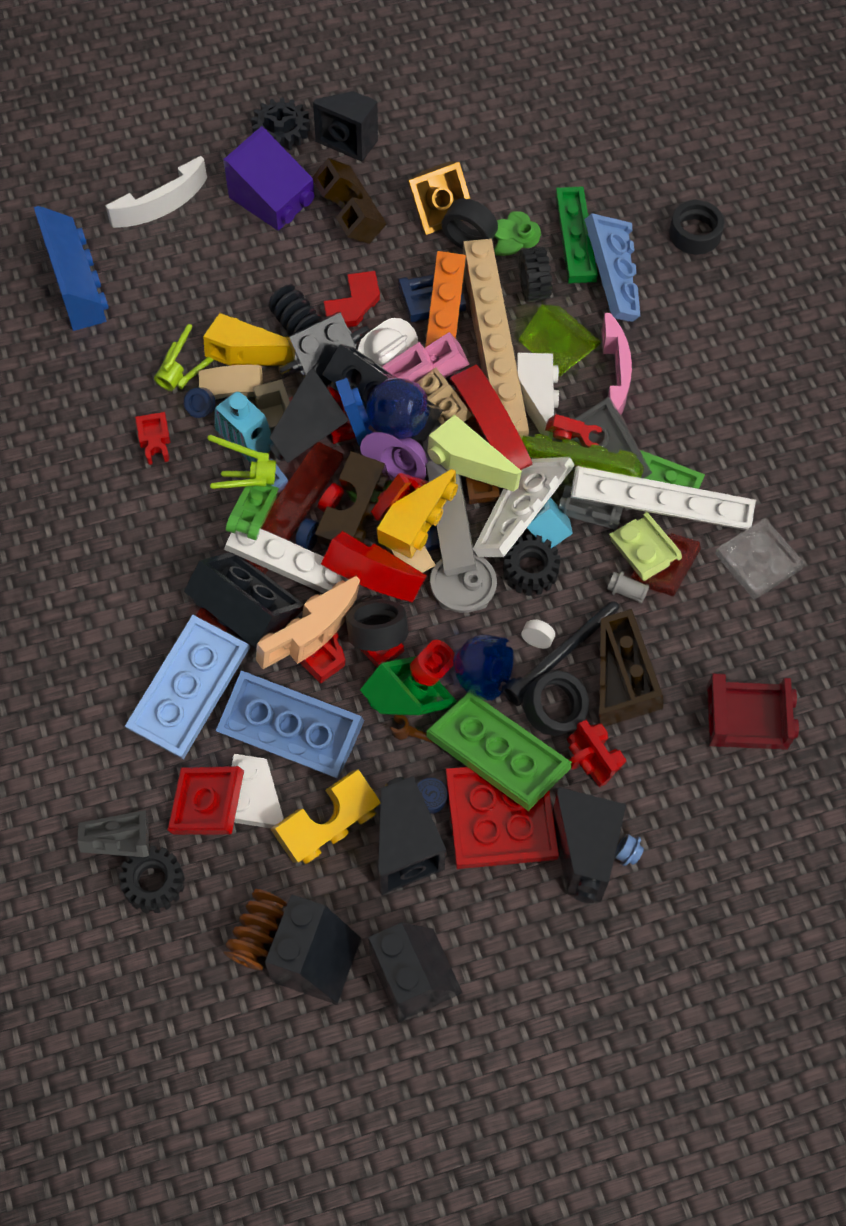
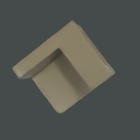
[253,379,290,431]

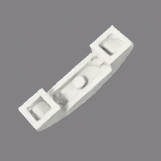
[105,156,207,228]

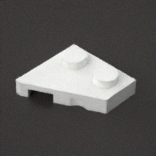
[231,754,284,828]

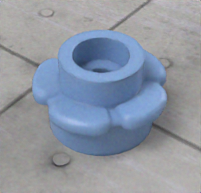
[615,834,644,866]

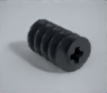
[268,284,322,335]

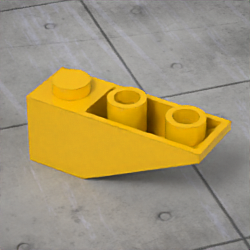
[203,313,293,366]
[377,469,458,559]

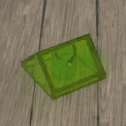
[519,304,601,377]

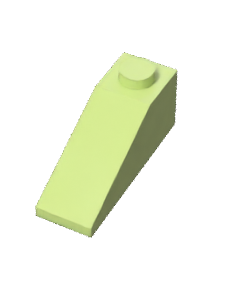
[427,415,522,491]

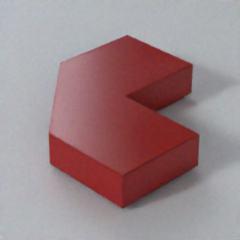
[324,271,380,327]

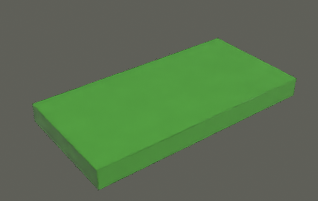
[427,691,572,811]

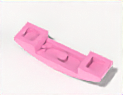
[601,313,632,415]

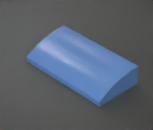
[216,671,364,779]

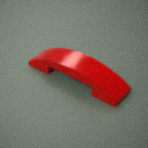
[450,364,533,470]

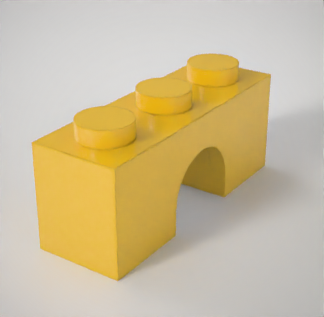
[270,769,381,864]

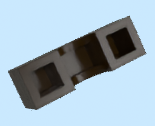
[312,158,387,244]
[315,451,390,547]

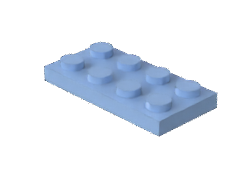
[125,615,250,760]

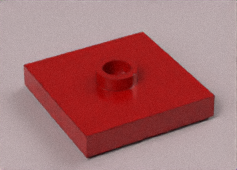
[167,766,244,835]

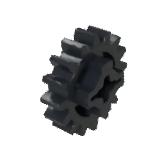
[251,97,310,150]

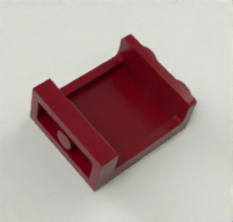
[707,673,799,750]

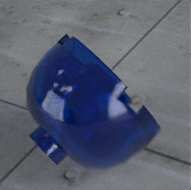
[366,378,429,439]
[453,634,514,701]

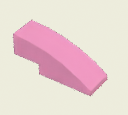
[378,332,470,398]

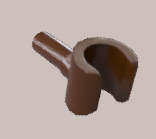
[390,715,434,744]

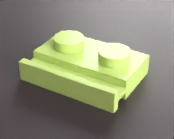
[609,512,682,581]

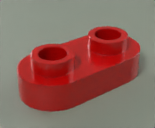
[410,639,456,686]

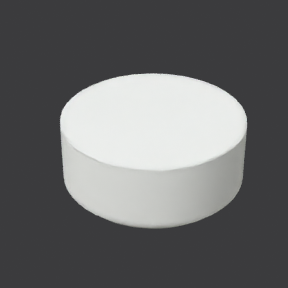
[521,620,555,649]

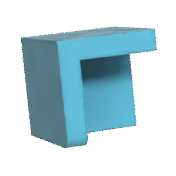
[527,497,573,548]

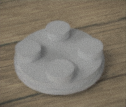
[430,553,497,613]

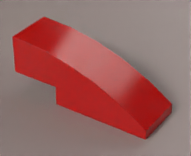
[321,531,427,602]

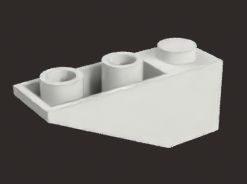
[516,353,559,445]

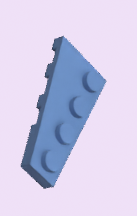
[584,213,640,322]

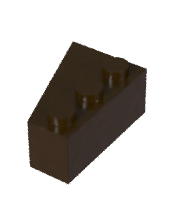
[599,609,663,727]

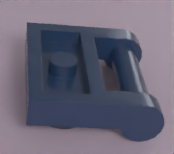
[398,274,466,322]

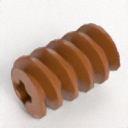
[223,889,287,970]

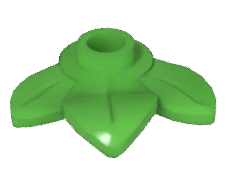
[494,211,541,256]

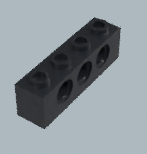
[322,344,443,441]

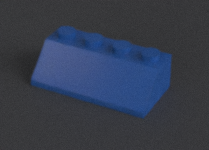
[34,206,109,331]

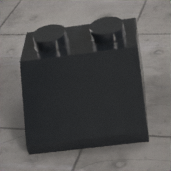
[313,91,378,162]

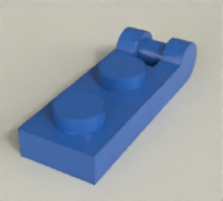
[335,378,373,446]

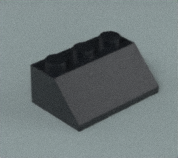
[184,552,304,648]

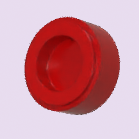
[317,483,344,512]

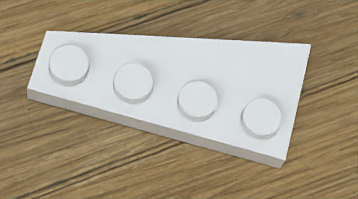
[473,457,575,557]

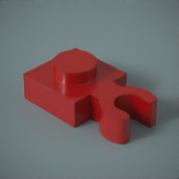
[135,412,171,465]

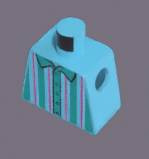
[215,392,273,463]

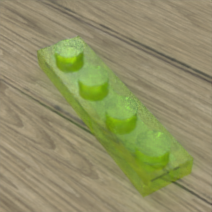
[522,434,644,478]

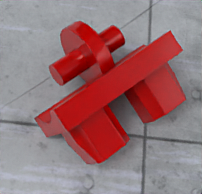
[567,720,626,787]

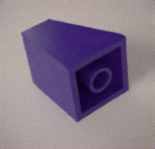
[223,126,315,231]

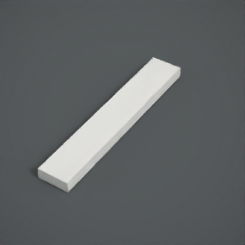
[570,466,756,531]

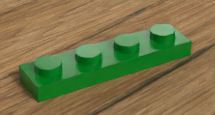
[555,186,598,284]

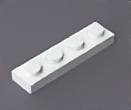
[224,529,349,593]

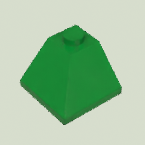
[360,656,457,715]

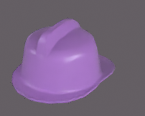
[360,432,428,481]

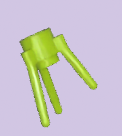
[154,324,214,391]
[207,435,276,489]

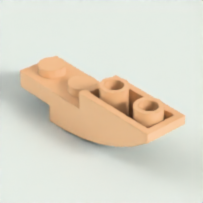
[256,576,360,669]

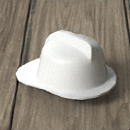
[358,318,418,367]

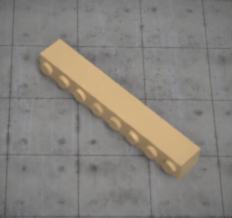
[463,239,529,448]

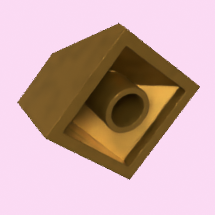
[407,162,470,235]

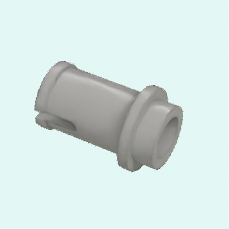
[607,571,649,604]

